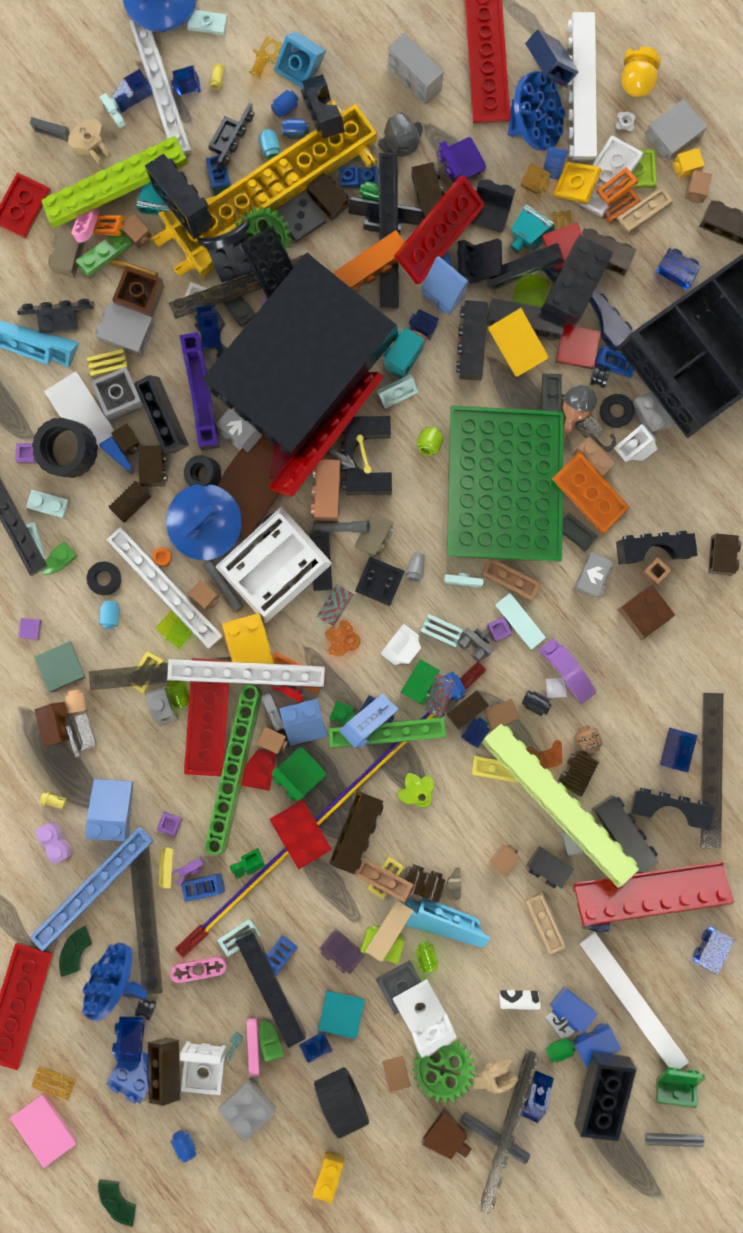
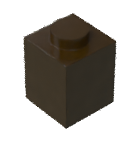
[111,423,142,456]

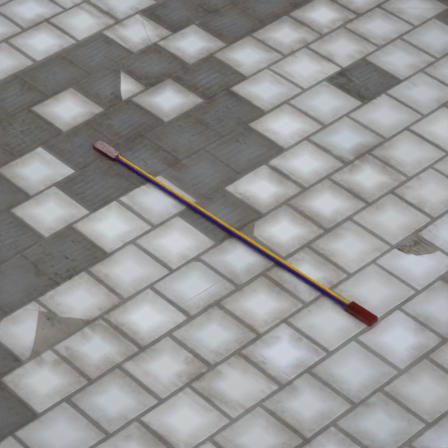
[175,662,486,958]

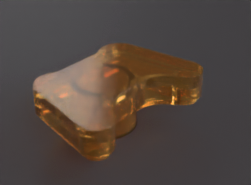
[526,740,562,769]

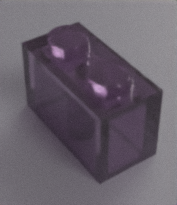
[320,928,365,974]

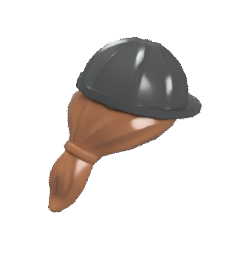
[563,385,597,437]

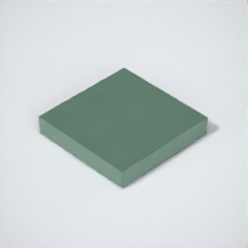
[35,642,86,692]

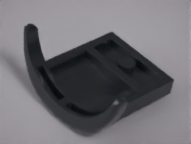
[196,219,253,283]

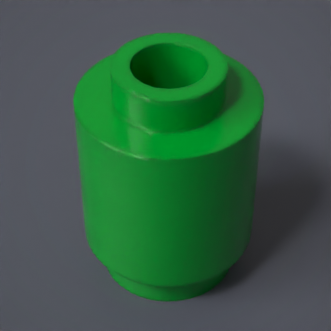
[359,180,379,202]
[545,1037,576,1063]

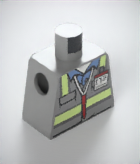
[146,686,179,726]

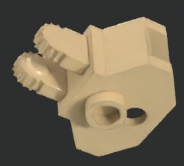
[68,119,111,165]
[471,1059,518,1094]

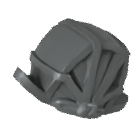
[378,112,423,157]

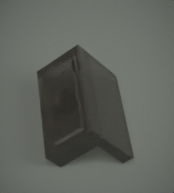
[65,710,97,758]

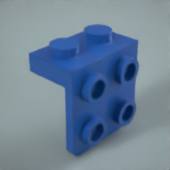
[106,1045,149,1104]

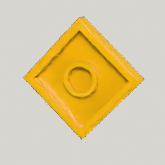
[553,162,602,204]

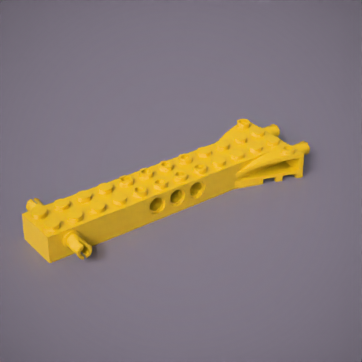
[152,100,377,280]

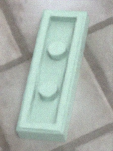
[495,593,546,650]

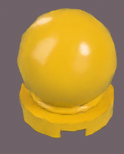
[621,46,662,98]

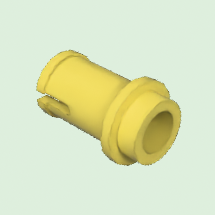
[209,64,225,90]
[40,791,67,810]

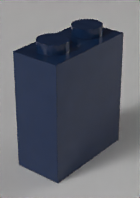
[525,29,579,86]

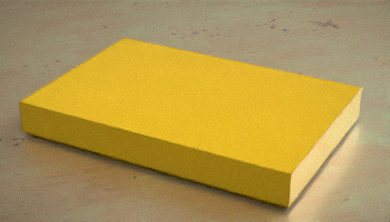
[488,308,549,377]

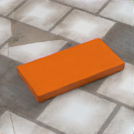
[552,452,630,534]

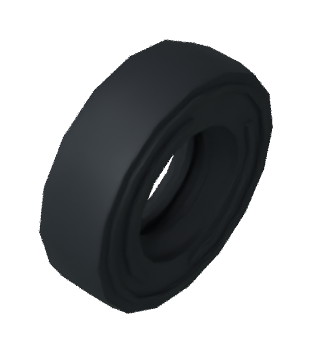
[600,394,634,428]
[86,561,121,596]

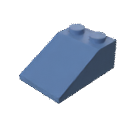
[421,256,468,316]
[85,779,133,841]

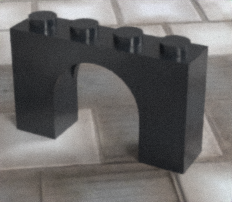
[341,416,392,495]

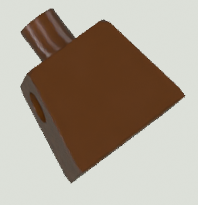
[422,1108,472,1159]

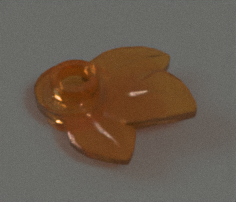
[325,620,361,656]

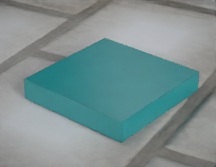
[318,990,365,1039]

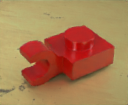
[272,685,304,703]

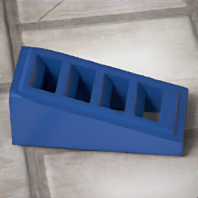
[542,147,567,180]
[206,155,231,196]
[594,346,634,378]
[99,437,135,474]
[181,873,225,902]
[267,935,298,975]

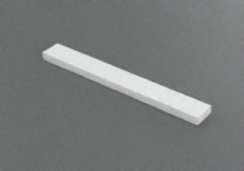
[129,20,191,155]
[106,527,224,650]
[167,659,325,687]
[579,932,689,1070]

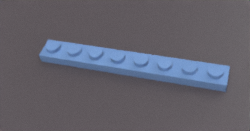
[30,827,154,952]

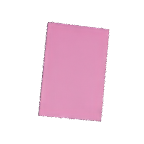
[10,1093,77,1168]

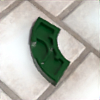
[59,925,93,977]
[98,1179,136,1227]

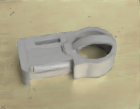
[260,692,284,732]

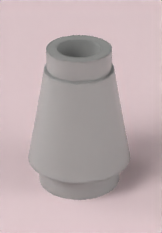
[405,552,425,582]

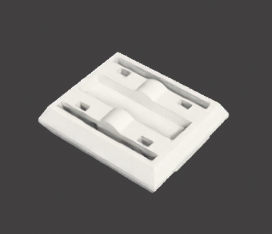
[215,506,332,624]

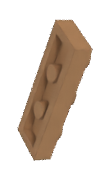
[481,559,541,601]
[355,858,415,903]

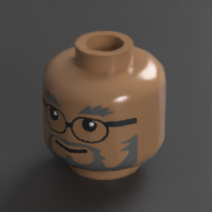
[575,725,603,755]

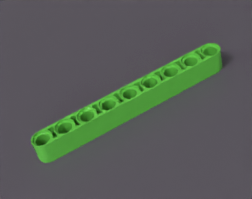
[205,685,262,855]

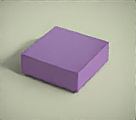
[16,443,36,463]
[487,617,512,642]
[18,618,41,639]
[157,812,182,837]

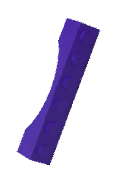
[180,332,220,451]

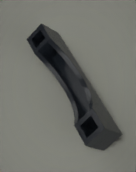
[235,928,306,1048]

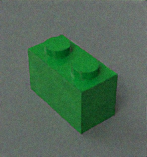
[400,659,440,704]

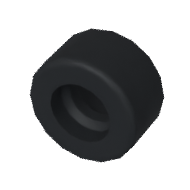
[184,455,221,486]

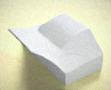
[614,423,657,462]
[381,624,421,666]

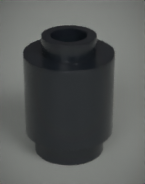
[521,690,552,716]

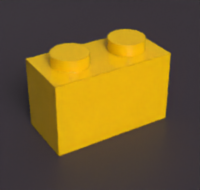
[313,1151,344,1204]

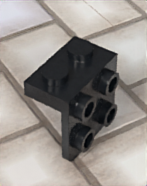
[470,179,516,232]
[457,238,502,284]

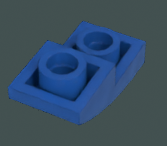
[339,165,379,188]

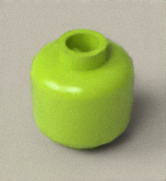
[416,427,444,456]

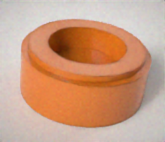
[152,547,172,567]

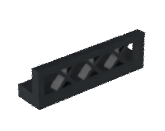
[487,243,565,290]

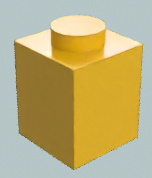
[673,148,705,179]

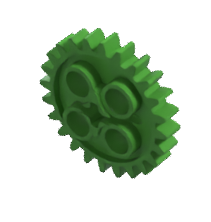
[231,206,292,255]
[412,1039,477,1103]

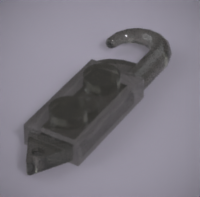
[561,394,616,452]

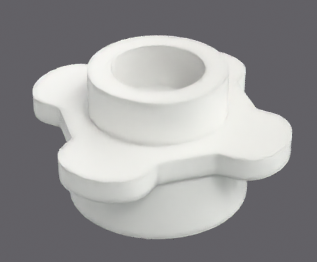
[616,112,636,132]

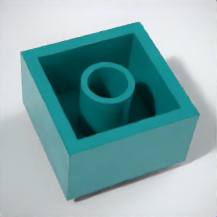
[383,327,424,379]

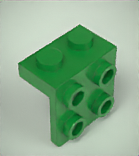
[272,747,326,801]
[656,1068,705,1108]

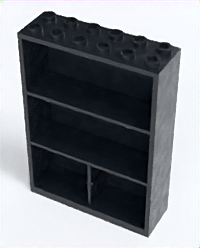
[202,252,399,458]
[618,254,743,439]

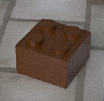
[112,266,165,317]
[618,585,675,640]

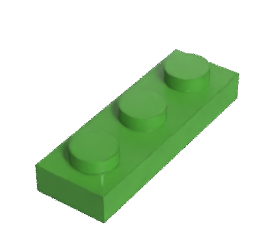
[76,229,132,277]

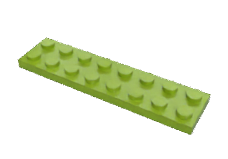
[42,136,189,229]

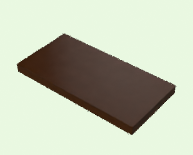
[217,431,280,540]

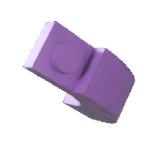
[538,638,596,704]

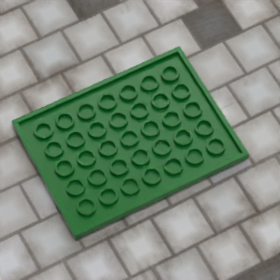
[447,405,564,562]

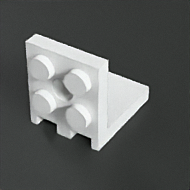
[393,979,457,1057]
[180,1041,226,1095]

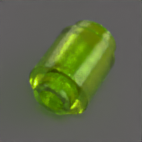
[167,680,189,708]
[415,941,438,973]

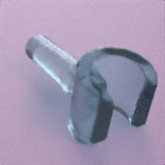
[226,1032,243,1061]

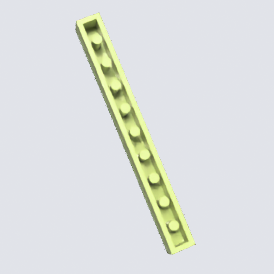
[482,724,639,888]

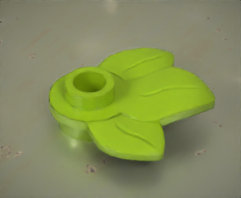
[397,773,435,808]

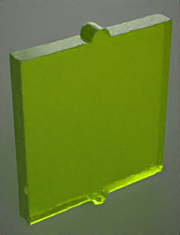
[511,275,550,307]
[156,610,193,649]

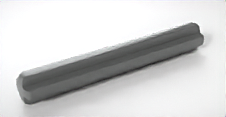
[460,1112,530,1164]

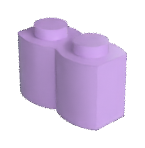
[36,822,72,864]

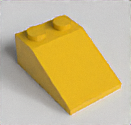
[222,613,274,664]

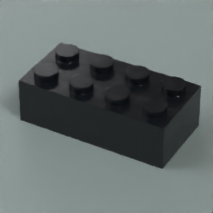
[145,153,213,240]
[542,235,614,325]
[574,1052,637,1142]

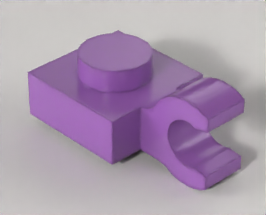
[171,856,205,885]

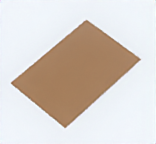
[484,698,521,730]
[382,1056,411,1092]

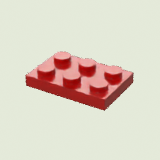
[269,799,332,870]

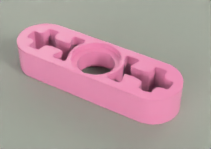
[72,207,100,243]
[170,956,227,983]
[247,1018,260,1077]

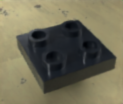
[355,557,405,607]

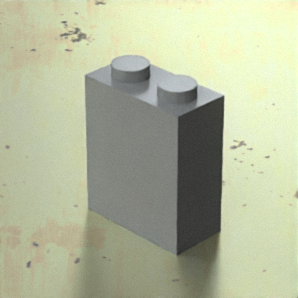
[646,99,707,161]
[95,302,155,357]

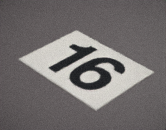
[546,1012,575,1039]

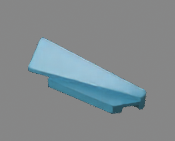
[0,321,79,368]
[399,897,490,948]

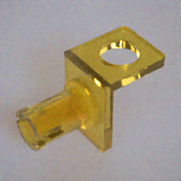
[249,36,282,79]

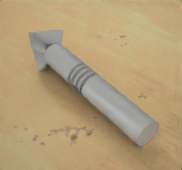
[326,447,355,469]

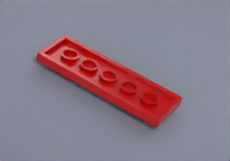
[394,175,485,284]
[184,658,231,776]
[0,943,54,1070]

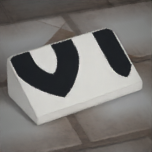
[499,990,541,1010]

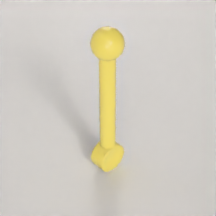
[356,435,371,474]

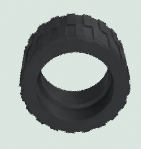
[32,418,98,478]
[314,1067,369,1139]

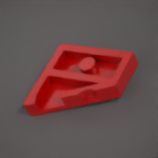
[241,749,277,791]

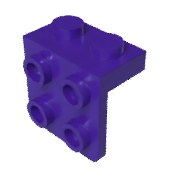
[437,137,486,184]

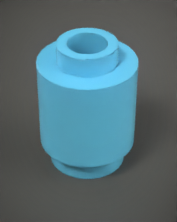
[258,129,281,160]
[99,601,120,629]

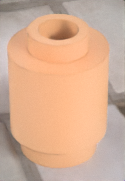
[65,689,87,718]

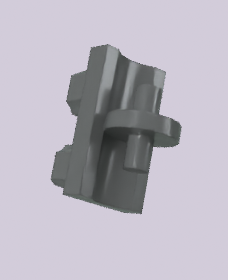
[458,627,494,662]

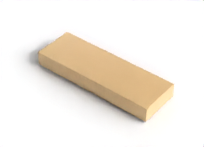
[616,186,673,234]
[524,892,567,955]
[365,900,413,962]

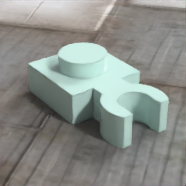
[100,93,126,129]

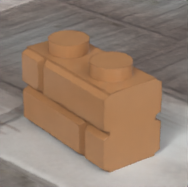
[573,436,617,477]

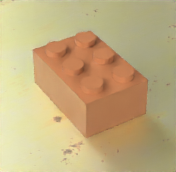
[311,459,341,522]

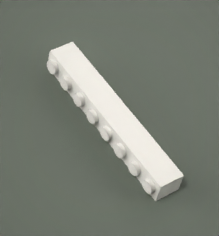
[567,12,597,164]

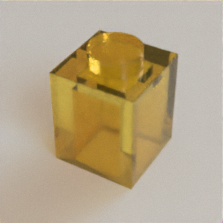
[520,163,551,197]

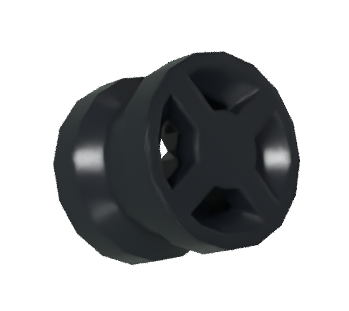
[590,366,610,388]
[135,998,157,1021]

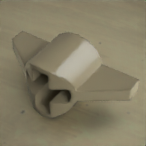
[447,868,461,899]

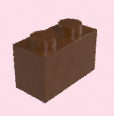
[34,702,74,747]

